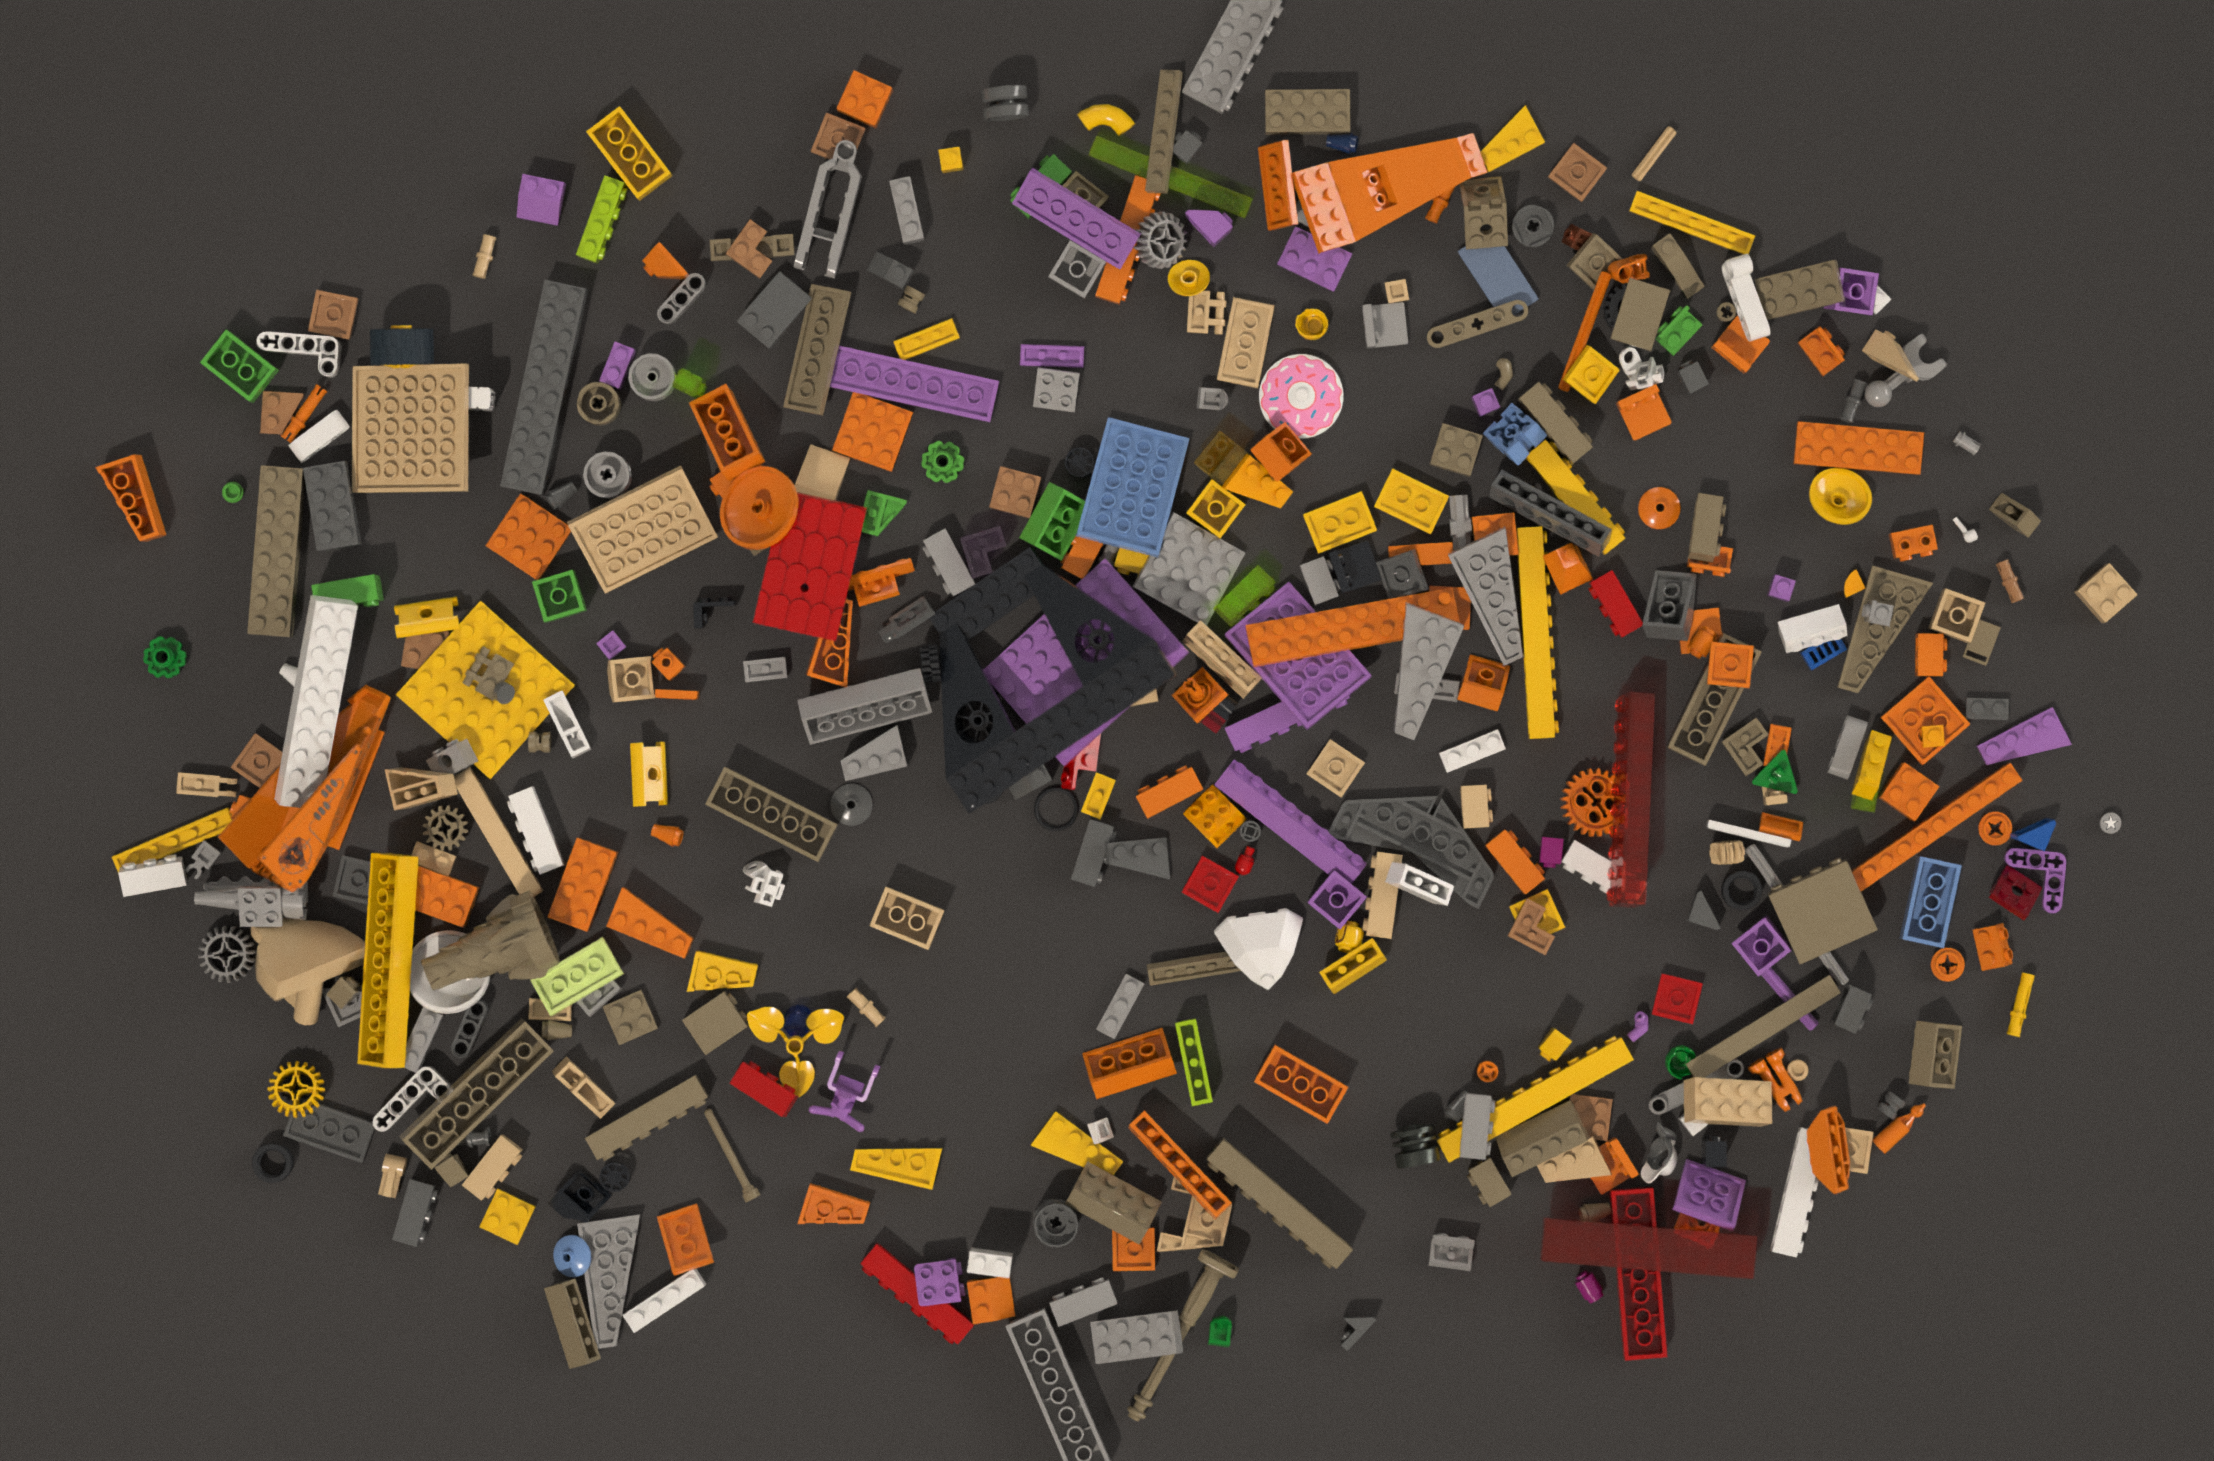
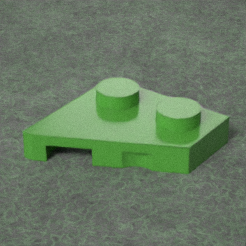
[862,490,907,536]

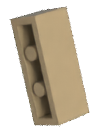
[462,1134,523,1201]

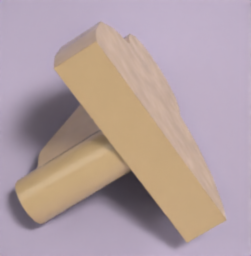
[250,915,365,1025]

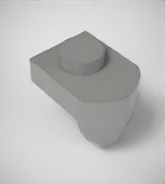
[1197,387,1229,410]

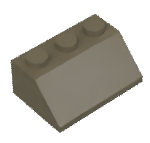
[1909,1021,1962,1089]

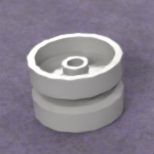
[628,353,677,402]
[583,452,632,499]

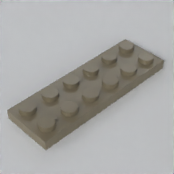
[783,284,851,416]

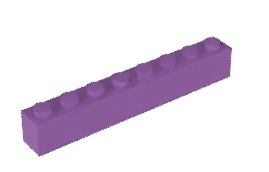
[1214,759,1367,884]

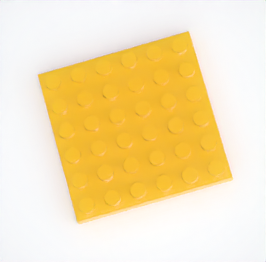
[396,601,575,779]

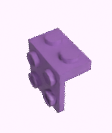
[914,1258,965,1306]

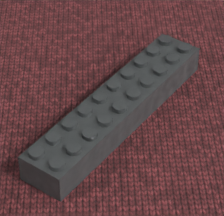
[500,280,588,496]

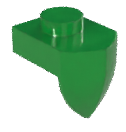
[1208,1315,1232,1347]

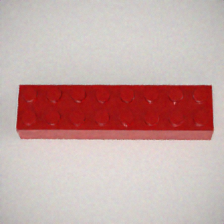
[1609,1186,1667,1361]

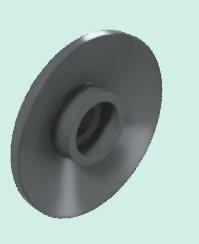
[831,784,873,826]

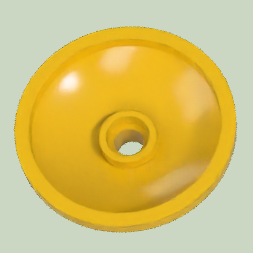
[1809,468,1872,524]

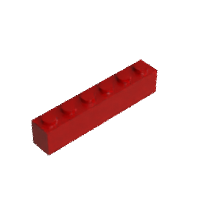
[860,1243,974,1344]

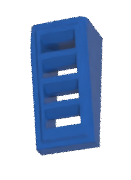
[1800,639,1847,671]

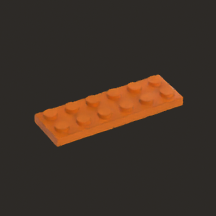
[1793,421,1924,475]

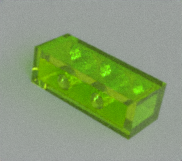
[1213,565,1276,627]

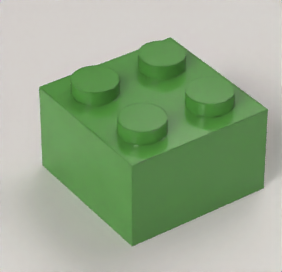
[532,570,587,623]

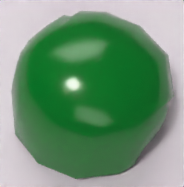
[1665,1045,1696,1079]

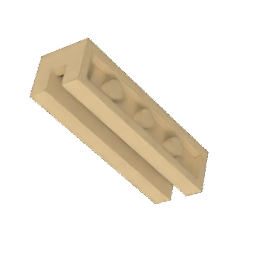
[1182,620,1262,699]
[1362,852,1403,939]

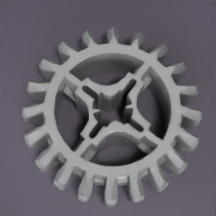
[1133,211,1188,269]
[198,926,256,983]

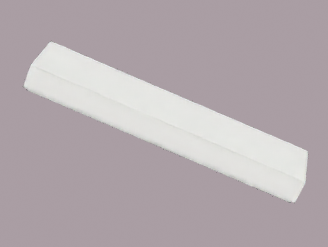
[1706,820,1791,848]

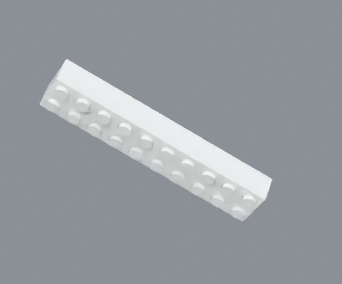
[274,595,358,808]

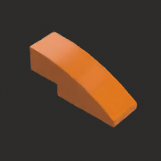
[1388,542,1453,566]

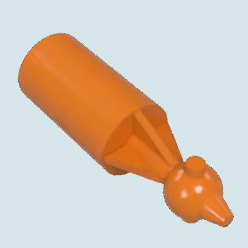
[1872,1103,1926,1154]

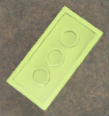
[530,937,624,1016]

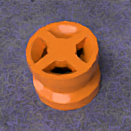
[1476,1061,1498,1082]

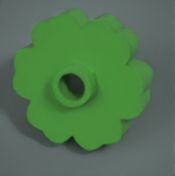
[921,441,964,483]

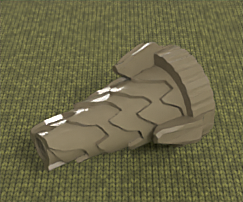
[421,891,560,990]

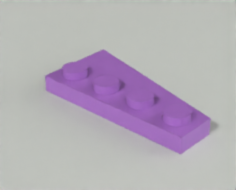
[1976,707,2072,765]

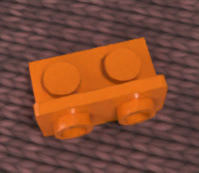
[1798,326,1845,377]

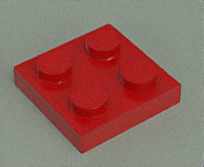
[1182,856,1239,913]
[1651,973,1703,1024]

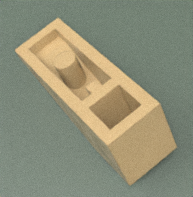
[1862,330,1919,382]

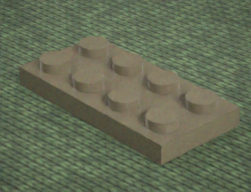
[1755,260,1845,320]

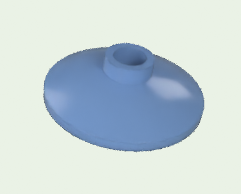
[553,1235,591,1277]

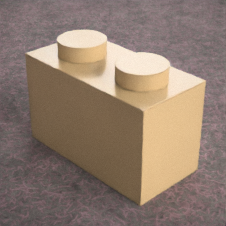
[1460,785,1493,828]

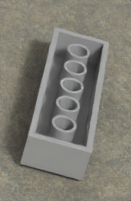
[797,668,932,745]

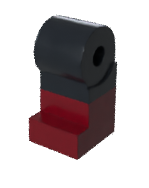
[1201,695,1239,734]

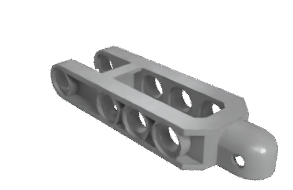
[794,140,862,279]

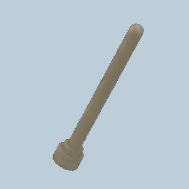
[704,1109,761,1203]

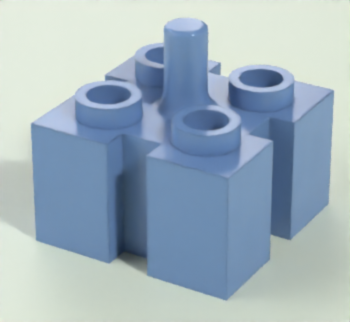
[1483,403,1547,466]

